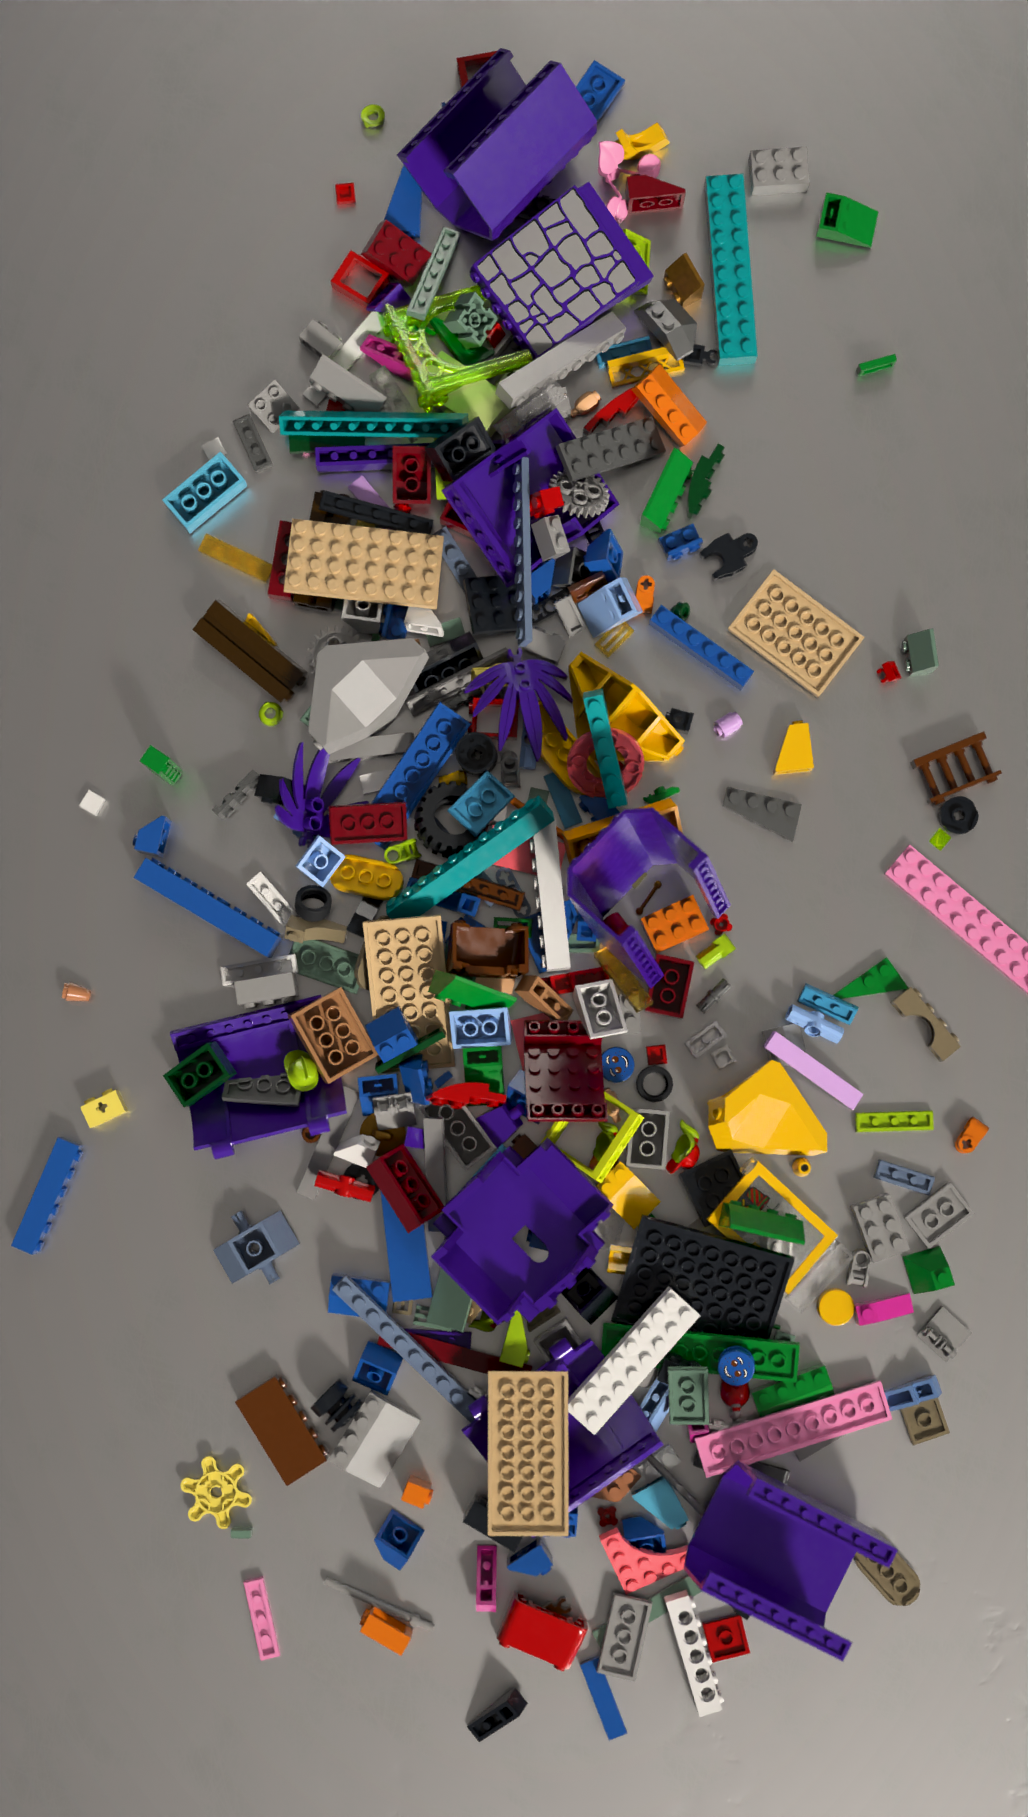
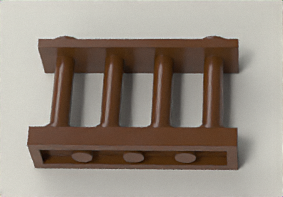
[910,731,1002,805]

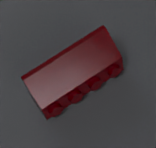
[366,1144,444,1234]

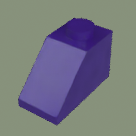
[366,282,412,314]
[404,1126,425,1149]

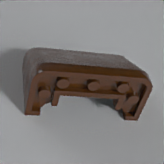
[446,920,529,979]

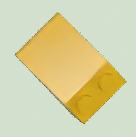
[595,1160,661,1229]

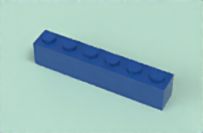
[649,605,754,690]
[11,1137,83,1255]

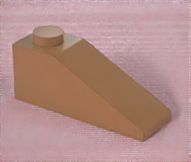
[514,975,574,1020]

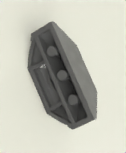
[634,299,697,361]

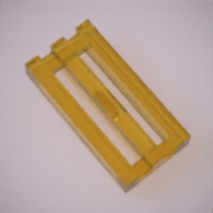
[594,622,634,658]

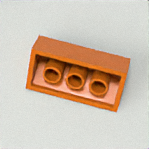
[631,364,707,447]

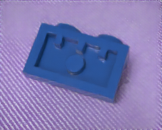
[658,524,703,560]
[379,604,409,640]

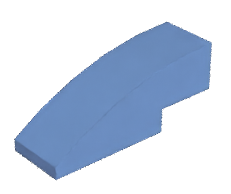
[884,1374,942,1412]

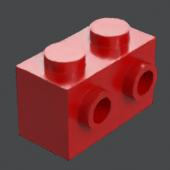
[529,486,564,519]

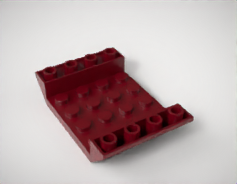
[524,1020,608,1122]

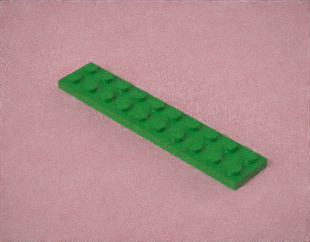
[601,1323,800,1383]

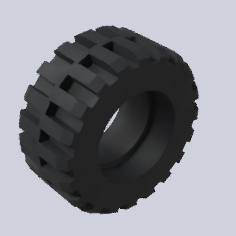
[414,781,489,858]

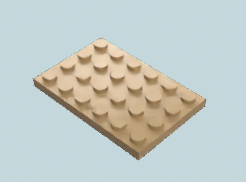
[727,569,865,698]

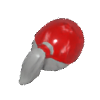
[720,1378,750,1421]

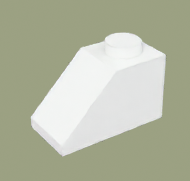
[404,606,444,637]
[334,1134,381,1168]

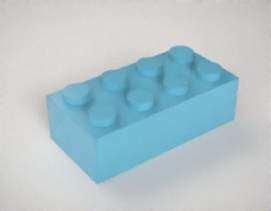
[162,451,247,534]

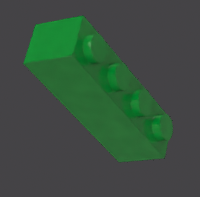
[140,745,182,785]

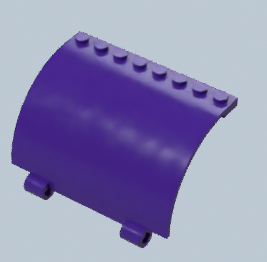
[170,995,347,1160]
[461,1337,663,1538]

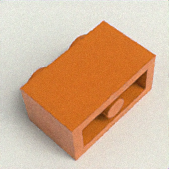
[401,1475,434,1509]

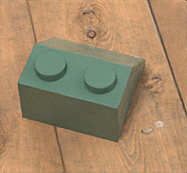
[902,628,939,676]

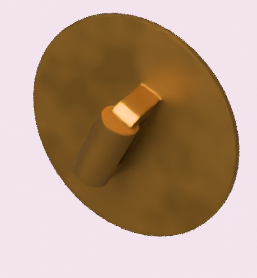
[360,1113,406,1157]

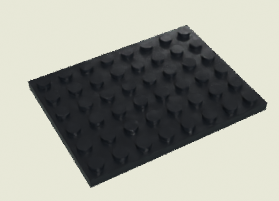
[611,1214,795,1339]

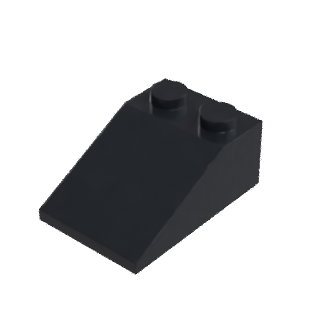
[425,417,497,482]

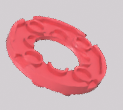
[567,728,645,799]

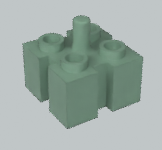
[443,292,498,349]

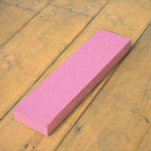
[243,1576,280,1661]

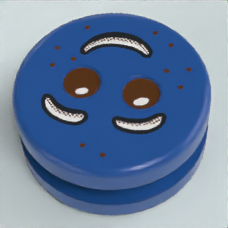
[602,1047,634,1083]
[718,1346,755,1386]

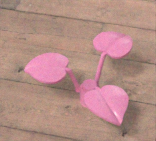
[598,141,661,224]

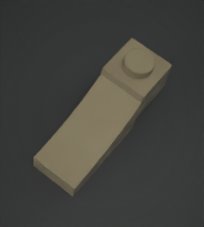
[284,915,348,944]

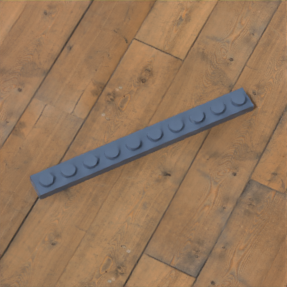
[512,457,533,647]
[332,1274,477,1423]

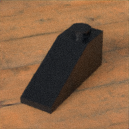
[346,897,384,939]
[467,1688,528,1742]

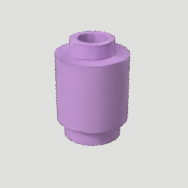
[713,712,743,738]

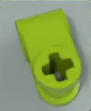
[384,838,422,865]

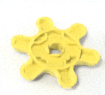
[180,1456,252,1529]

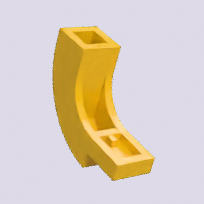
[615,122,670,160]

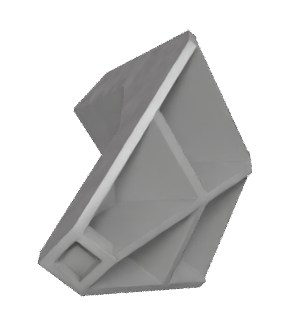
[308,638,429,754]

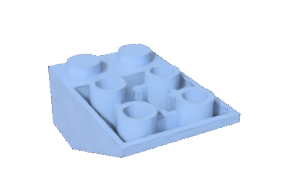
[577,577,643,638]

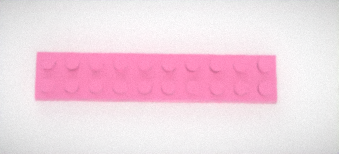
[885,845,1028,994]
[694,1380,892,1478]

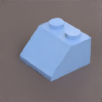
[295,835,346,887]

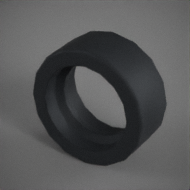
[294,885,332,922]
[636,1066,673,1102]

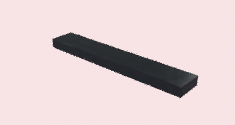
[318,490,434,534]

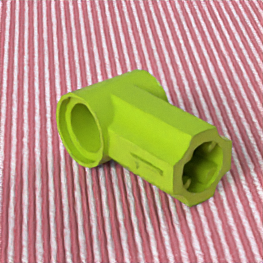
[695,933,736,969]

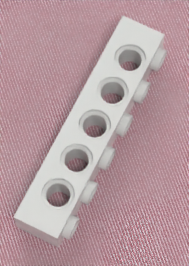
[664,1590,724,1717]

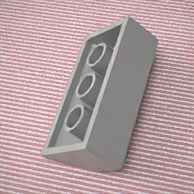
[309,354,387,412]

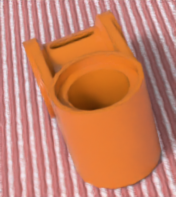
[635,575,655,614]
[955,1116,989,1154]

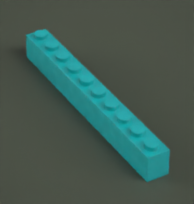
[279,410,468,438]
[386,795,555,919]

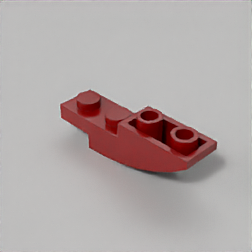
[426,1082,506,1109]

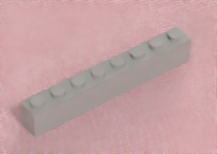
[495,312,627,410]

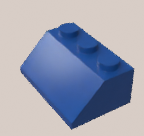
[328,1273,391,1317]

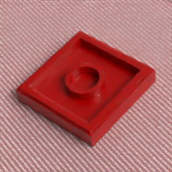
[702,1613,750,1663]

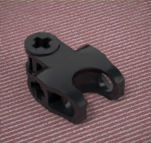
[699,533,758,581]

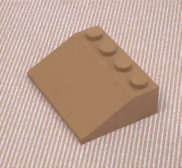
[287,987,378,1084]

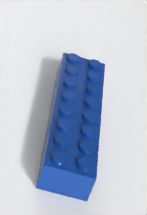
[133,857,282,958]

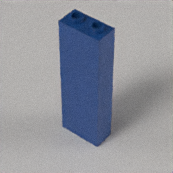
[380,1190,433,1302]

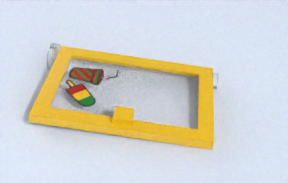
[706,1157,838,1295]

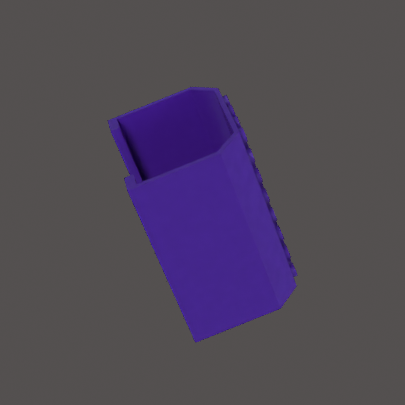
[397,48,597,241]
[568,808,731,989]
[683,1460,898,1661]

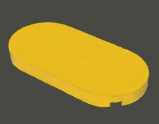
[330,854,404,901]

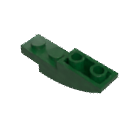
[687,443,725,519]

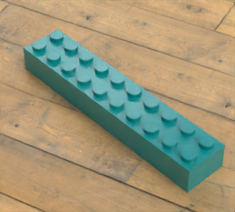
[704,174,758,366]

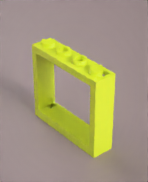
[541,1091,644,1183]

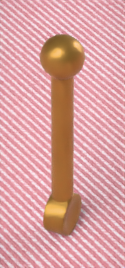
[636,881,662,915]

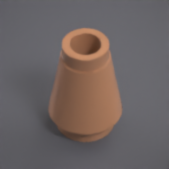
[62,982,91,1001]

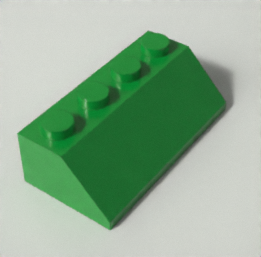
[640,447,694,534]
[428,970,517,1010]
[718,1200,805,1245]
[750,1363,834,1418]

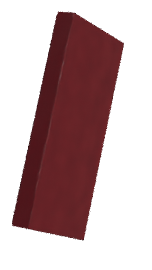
[328,802,408,845]

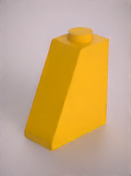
[773,720,814,775]

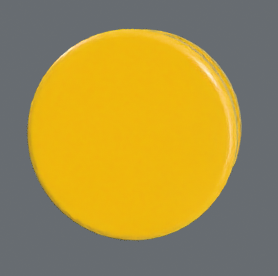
[817,1288,854,1326]

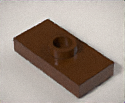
[568,571,608,603]

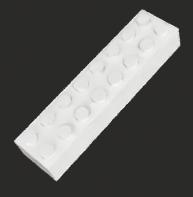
[530,813,571,972]
[568,1286,700,1435]

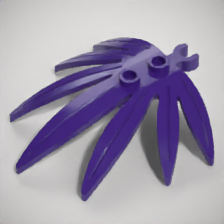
[464,648,573,762]
[275,742,369,848]

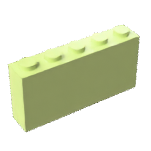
[413,350,516,438]

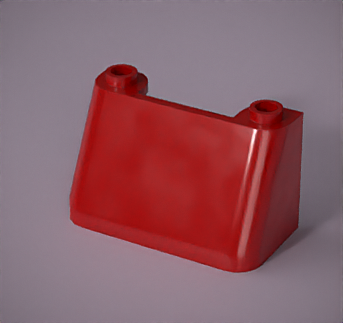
[496,1591,588,1671]

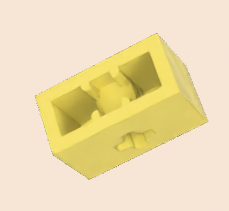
[80,1088,128,1128]

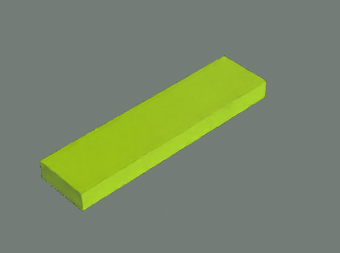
[855,1110,934,1132]

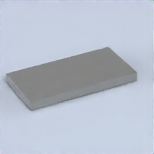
[596,1592,653,1681]

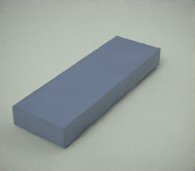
[873,1159,935,1196]

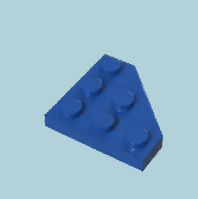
[518,899,578,974]

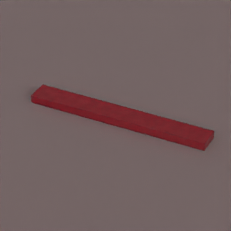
[377,1331,533,1374]

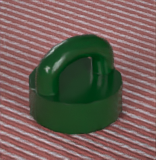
[670,601,690,621]

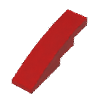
[583,387,639,436]
[541,966,609,995]

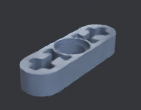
[496,867,531,918]

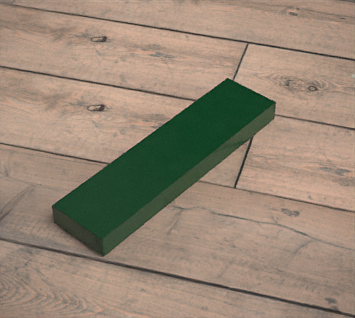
[289,435,365,454]
[375,1026,446,1074]

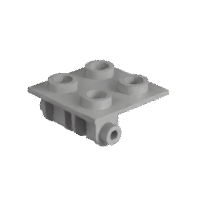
[247,379,299,434]
[372,1092,417,1131]
[917,1306,972,1362]

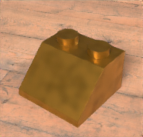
[663,253,705,308]

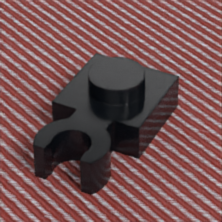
[683,344,718,366]

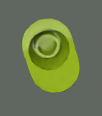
[284,1050,318,1091]

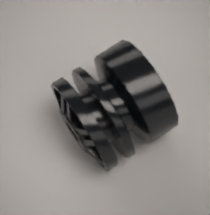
[455,732,498,777]
[310,1379,363,1432]

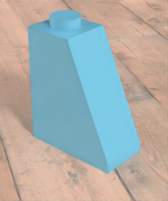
[631,1476,689,1529]

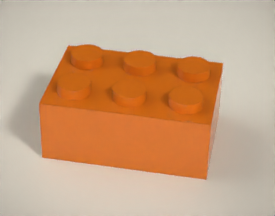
[639,895,709,955]

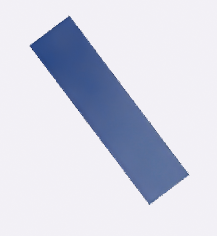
[580,1656,627,1741]

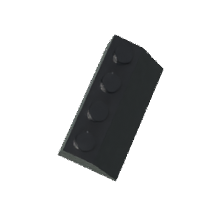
[413,631,484,694]

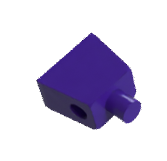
[476,1102,525,1149]

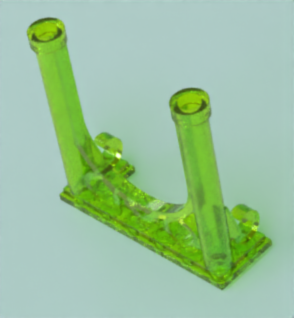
[382,284,533,413]

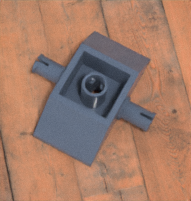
[213,1210,300,1285]

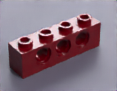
[268,520,295,602]

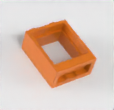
[359,1606,413,1656]

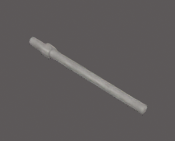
[324,1577,435,1632]

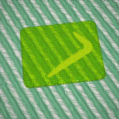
[929,829,951,851]

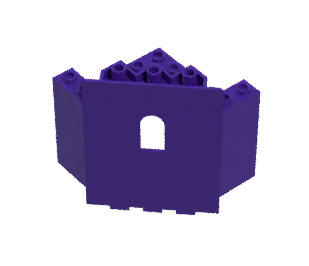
[431,1138,613,1325]

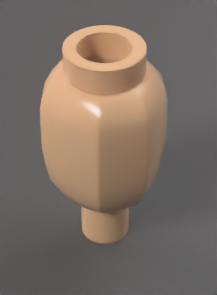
[571,390,601,418]
[604,1088,621,1123]

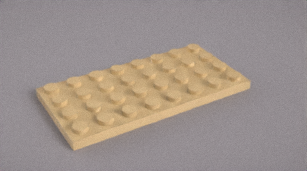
[284,518,444,610]
[363,914,455,1073]
[488,1371,569,1536]

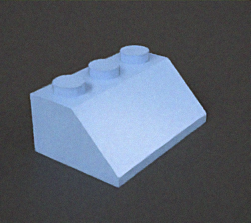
[449,1007,512,1049]

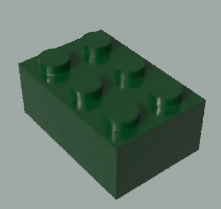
[163,1041,237,1108]

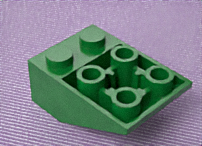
[816,192,878,248]
[463,1046,505,1107]

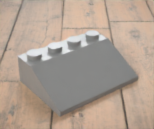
[329,1389,421,1488]

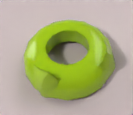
[361,104,385,128]
[259,701,283,726]

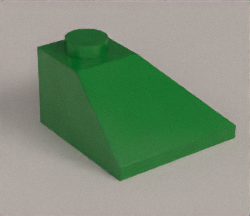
[902,1246,955,1294]

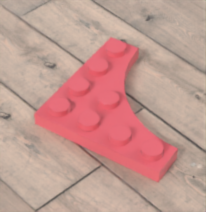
[599,1527,688,1595]

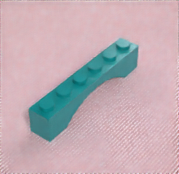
[583,688,628,809]

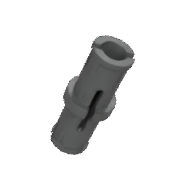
[444,688,483,711]
[696,978,732,1014]

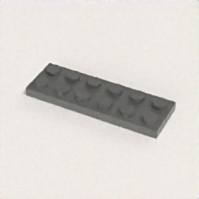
[556,417,666,482]

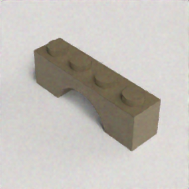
[890,987,961,1062]

